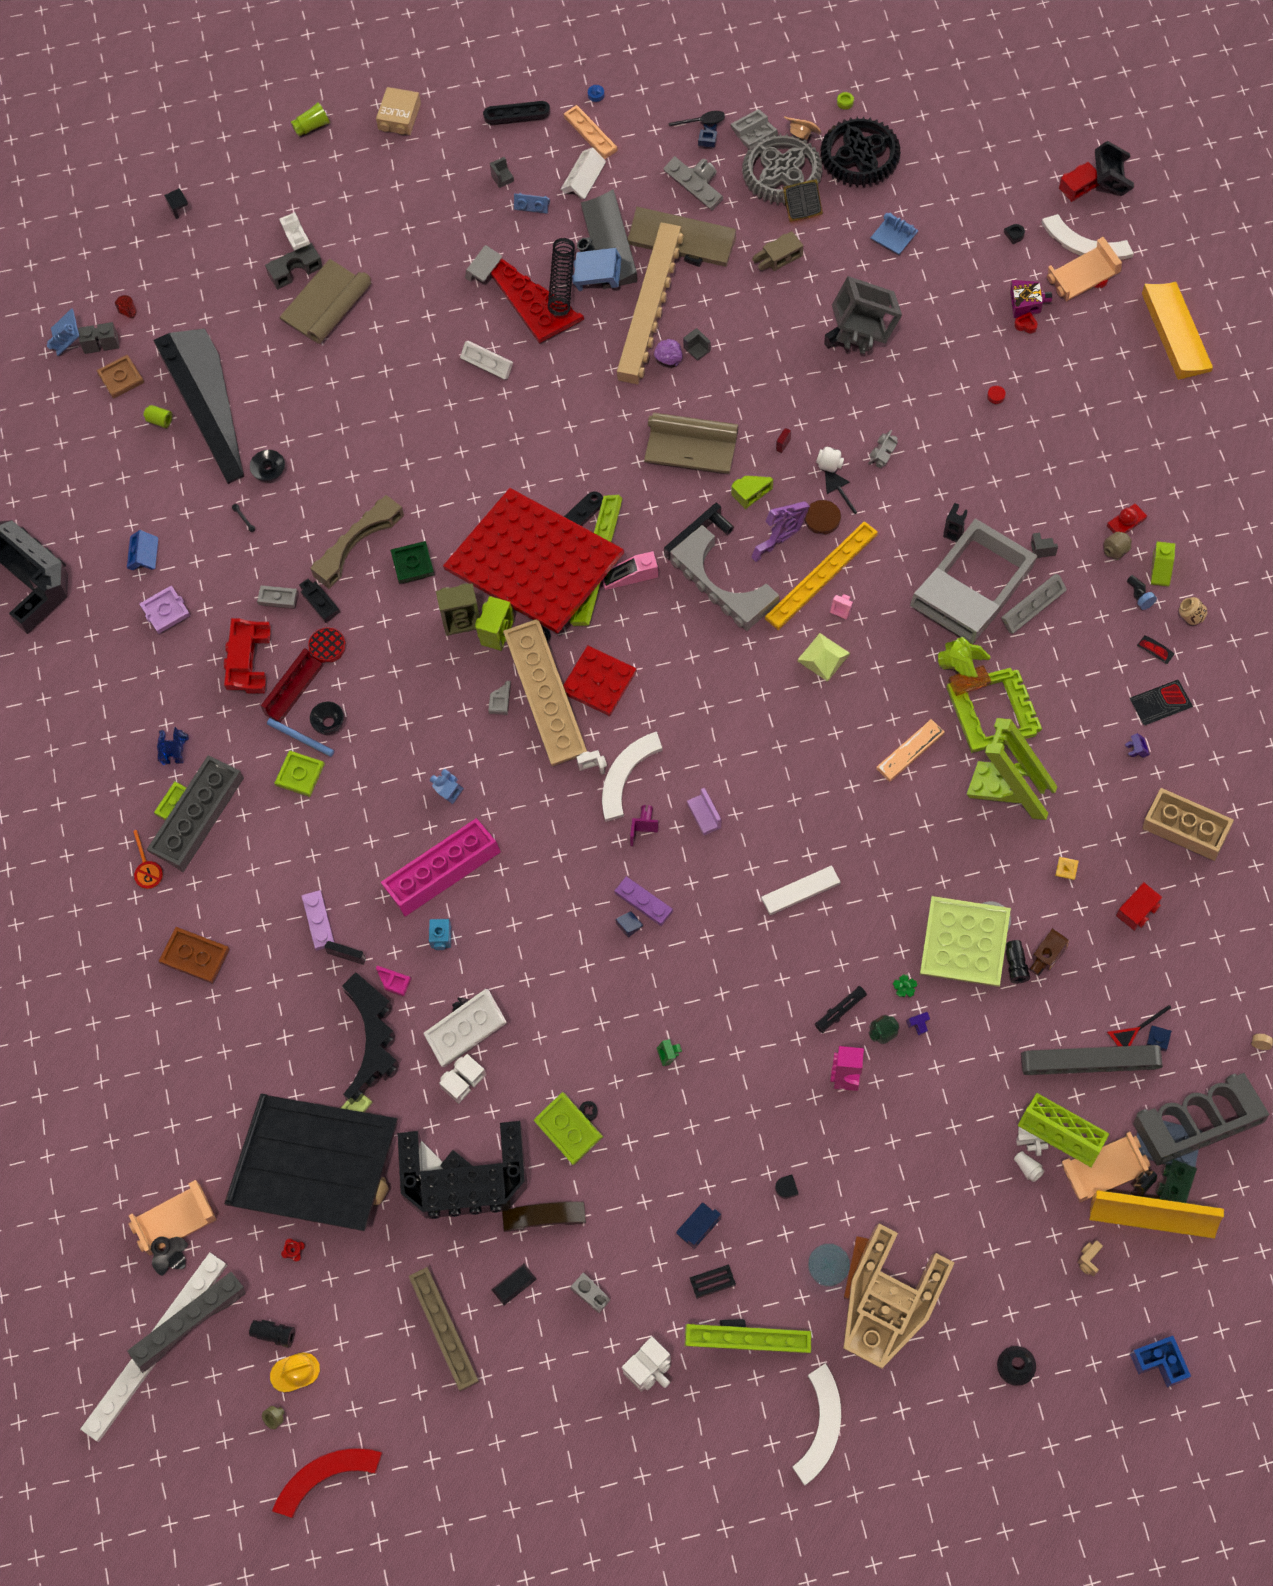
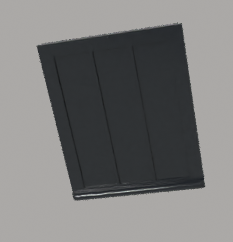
[224,1094,398,1231]

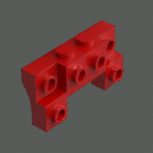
[224,618,271,694]

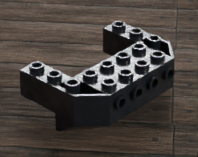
[0,520,68,634]
[397,1121,527,1219]

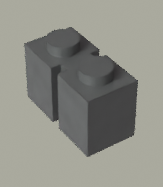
[78,322,119,354]

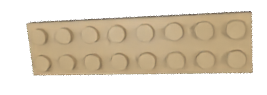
[503,619,587,766]

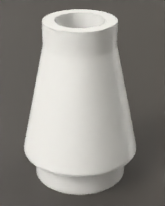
[1014,1151,1044,1182]

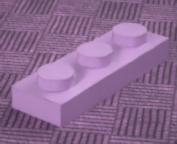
[302,890,334,951]

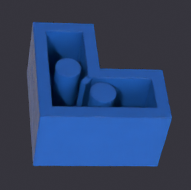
[1130,1336,1191,1388]

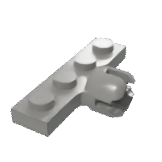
[663,156,724,211]

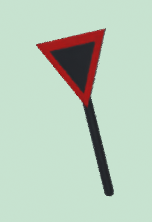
[1107,1005,1171,1047]

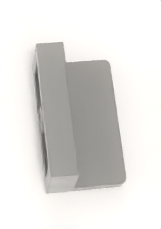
[465,245,502,282]

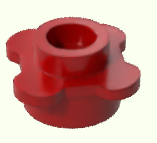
[281,1238,305,1262]

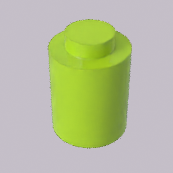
[143,405,173,428]

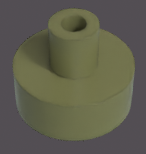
[262,1406,284,1429]

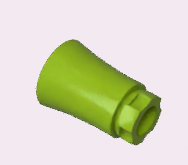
[291,102,330,137]

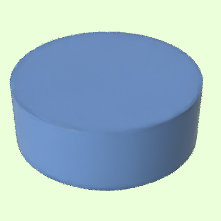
[1137,592,1157,610]

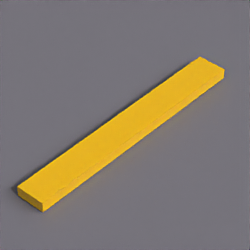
[765,521,878,631]

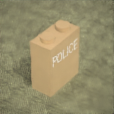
[376,87,421,135]

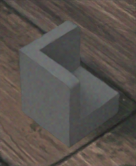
[490,157,514,188]
[683,328,711,361]
[1030,533,1058,558]

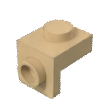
[1077,1240,1103,1277]

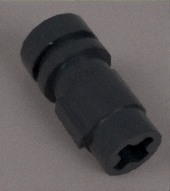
[1006,940,1030,984]
[249,1320,295,1348]

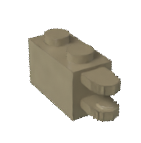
[752,231,804,271]

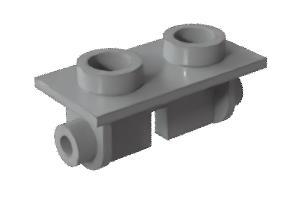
[868,430,898,468]

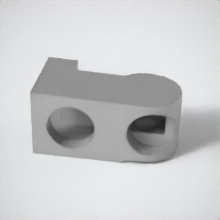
[570,1272,610,1313]

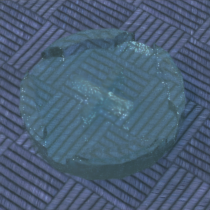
[808,1244,850,1286]

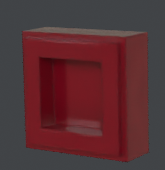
[776,428,791,453]

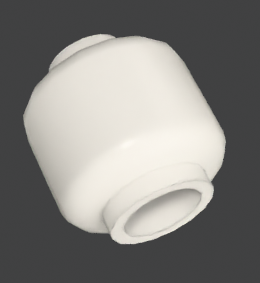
[816,447,844,473]

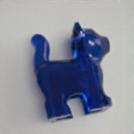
[157,727,189,765]

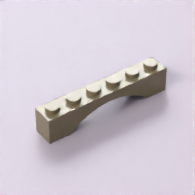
[310,495,404,589]

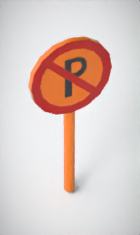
[133,830,163,889]

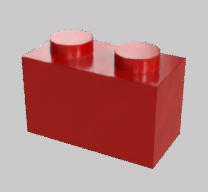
[1059,161,1099,202]
[1116,882,1162,931]

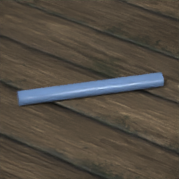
[267,718,334,757]

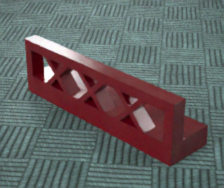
[260,648,323,723]

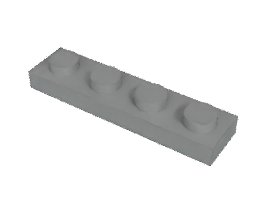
[1001,574,1067,633]

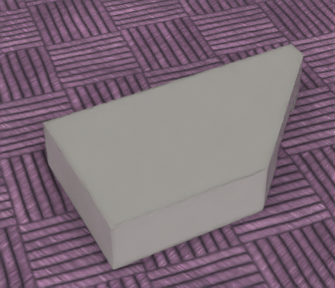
[488,681,511,715]

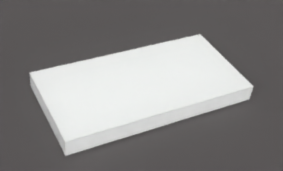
[423,989,507,1067]

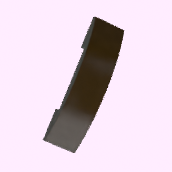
[502,1202,586,1232]

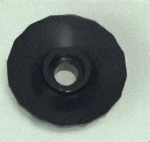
[250,450,285,481]

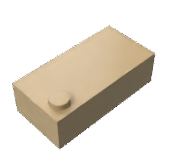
[1142,788,1234,861]

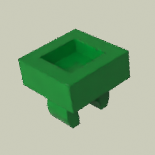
[656,1039,682,1066]

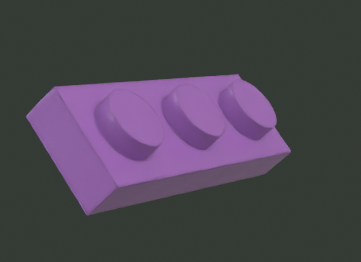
[614,876,673,926]

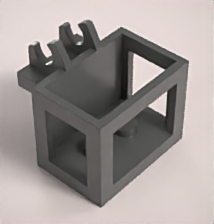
[832,276,902,354]

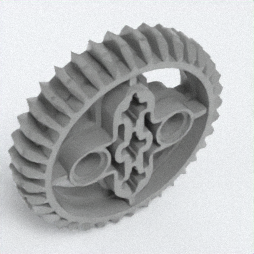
[742,133,822,205]

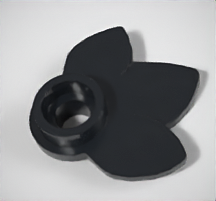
[151,1236,188,1276]

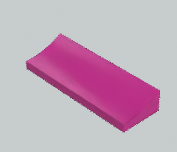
[381,818,501,917]

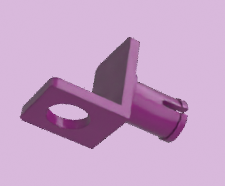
[630,805,658,846]

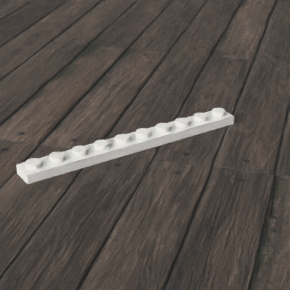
[81,1252,227,1442]

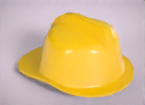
[270,1353,320,1392]

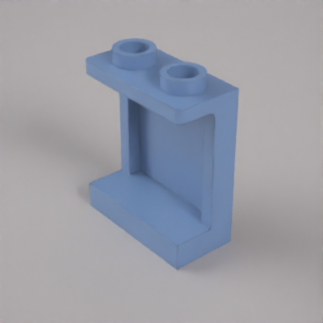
[572,248,621,291]

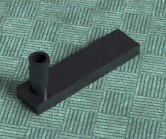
[664,502,734,560]

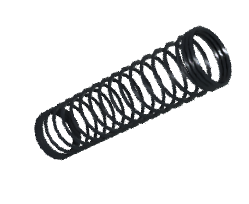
[548,238,575,316]

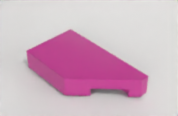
[376,966,411,997]

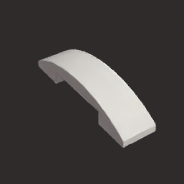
[279,213,310,251]

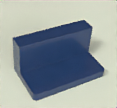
[676,1203,721,1249]

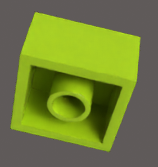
[475,596,515,651]

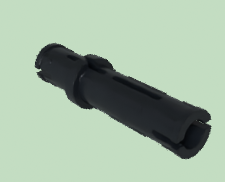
[814,986,867,1033]

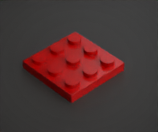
[563,645,637,716]

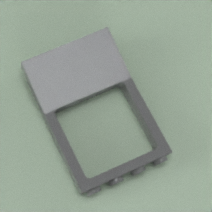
[910,518,1037,644]

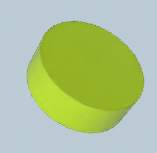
[837,92,854,110]

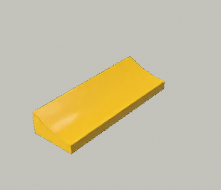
[1142,282,1213,380]
[1089,1190,1224,1239]

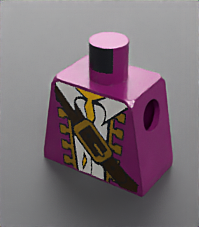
[1010,280,1052,318]

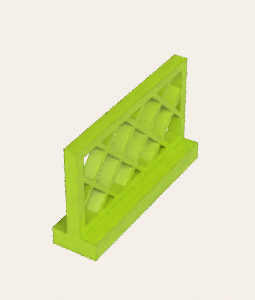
[1018,1093,1109,1167]

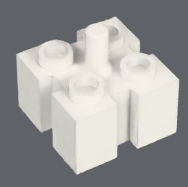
[622,1337,671,1392]

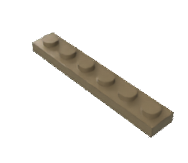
[409,1267,479,1392]

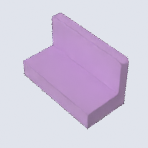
[687,788,721,836]

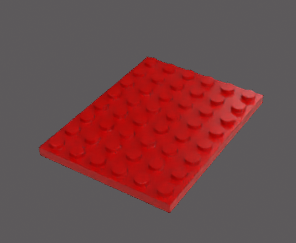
[443,488,624,634]

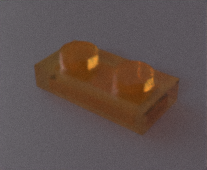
[948,665,991,696]

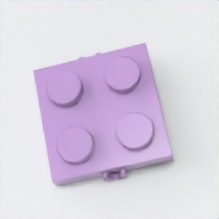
[140,586,190,634]

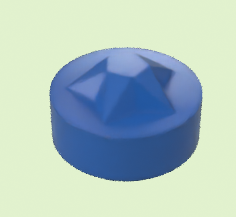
[588,85,605,102]

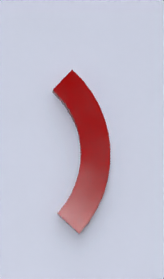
[272,1448,383,1518]

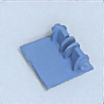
[870,213,918,255]
[47,308,79,356]

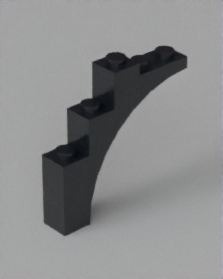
[342,972,399,1105]

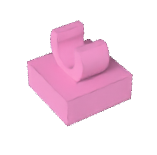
[830,594,853,620]

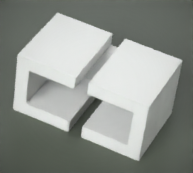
[439,1054,486,1104]

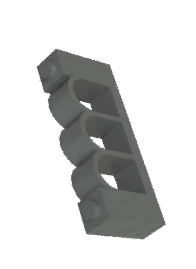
[1133,1073,1270,1166]

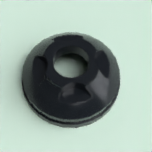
[310,701,344,735]
[997,1346,1036,1386]

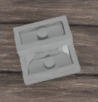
[731,109,778,150]

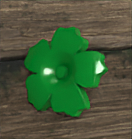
[893,974,917,998]

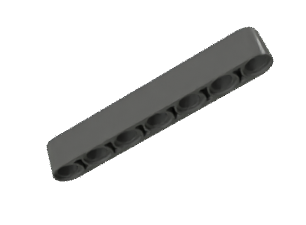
[1021,1045,1163,1075]

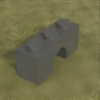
[265,243,323,290]

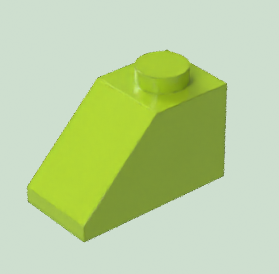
[731,476,773,509]
[1150,541,1175,587]

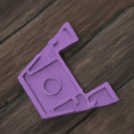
[751,501,810,562]

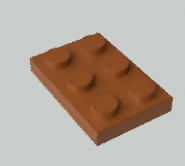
[159,927,230,984]

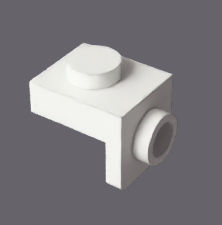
[576,750,607,775]

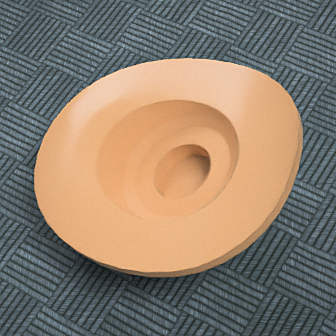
[784,116,821,140]

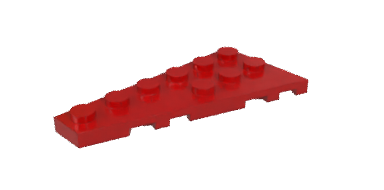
[490,259,584,343]

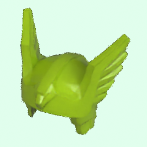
[938,637,990,678]

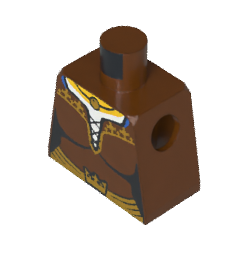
[1030,928,1069,976]

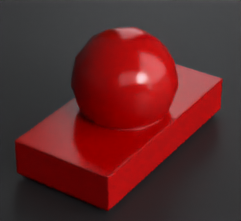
[1107,503,1147,533]

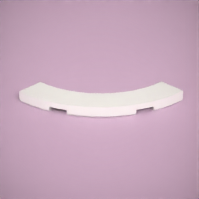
[1041,214,1134,260]
[602,732,662,822]
[792,1363,841,1486]

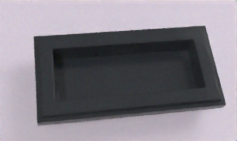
[491,1263,537,1306]

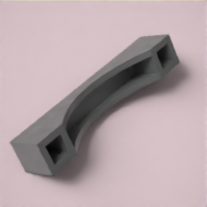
[127,1272,246,1373]

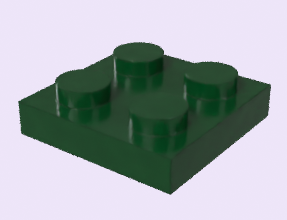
[390,541,435,584]

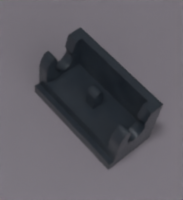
[943,503,968,543]

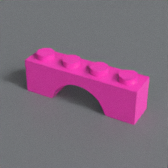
[830,1046,864,1091]

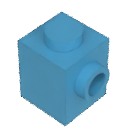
[429,919,451,950]

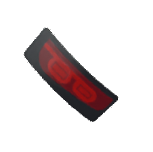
[1137,635,1174,664]

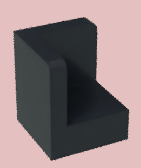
[164,188,188,219]

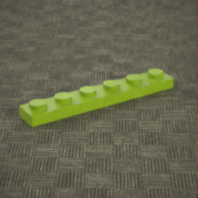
[684,1324,811,1353]

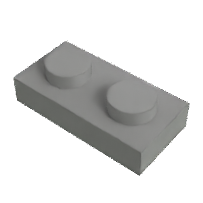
[257,585,298,608]

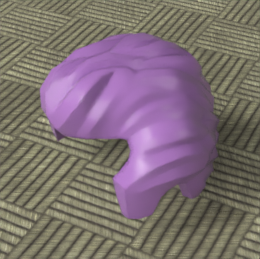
[654,339,682,366]

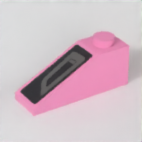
[602,551,658,590]

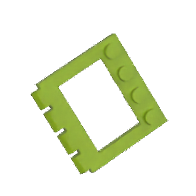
[946,668,1042,753]

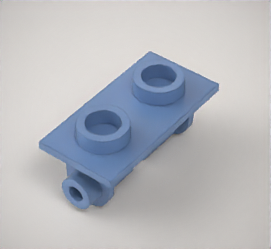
[514,193,550,213]

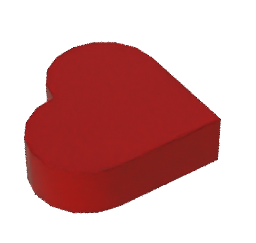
[1014,312,1038,334]

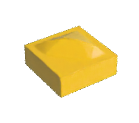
[1055,856,1079,880]

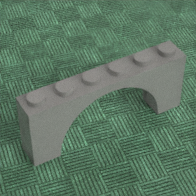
[670,525,779,631]

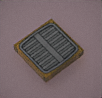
[782,179,823,222]

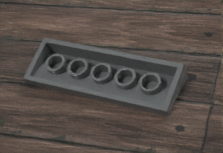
[581,189,637,289]
[147,755,244,872]

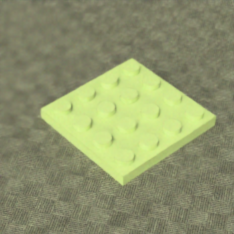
[920,896,1011,987]

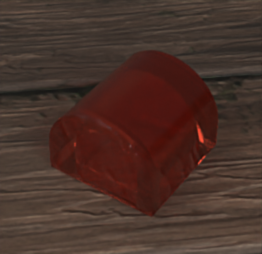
[115,295,137,319]

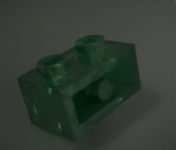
[1156,1159,1197,1203]

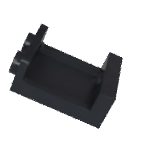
[1095,141,1134,196]

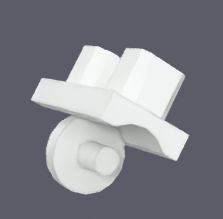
[1016,1126,1048,1156]

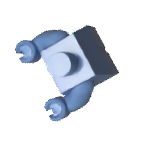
[430,769,464,804]

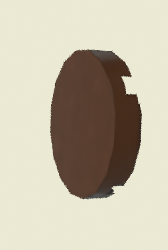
[805,500,841,534]

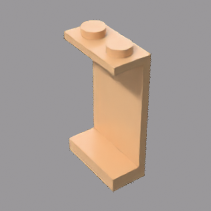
[1047,237,1122,302]
[1062,1132,1150,1203]
[129,1180,217,1255]

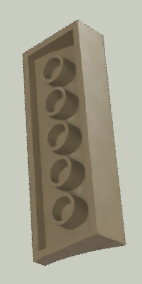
[627,206,736,267]

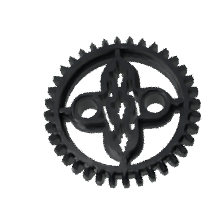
[820,116,901,188]

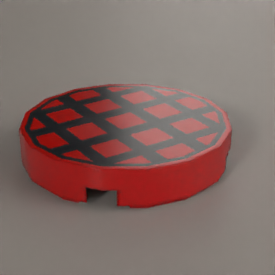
[308,627,346,663]

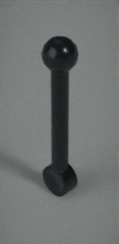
[232,504,255,532]

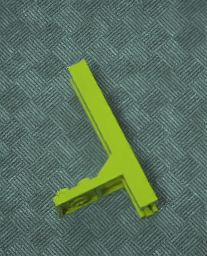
[967,718,1057,820]

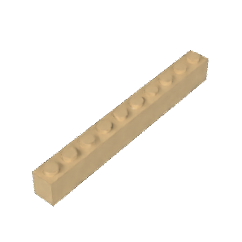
[617,222,684,384]

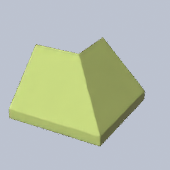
[797,633,850,681]

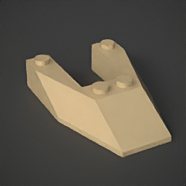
[843,1224,954,1369]

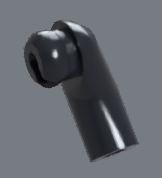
[1127,575,1146,600]

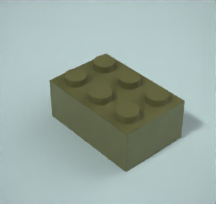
[436,583,480,636]

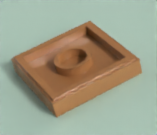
[96,355,144,399]

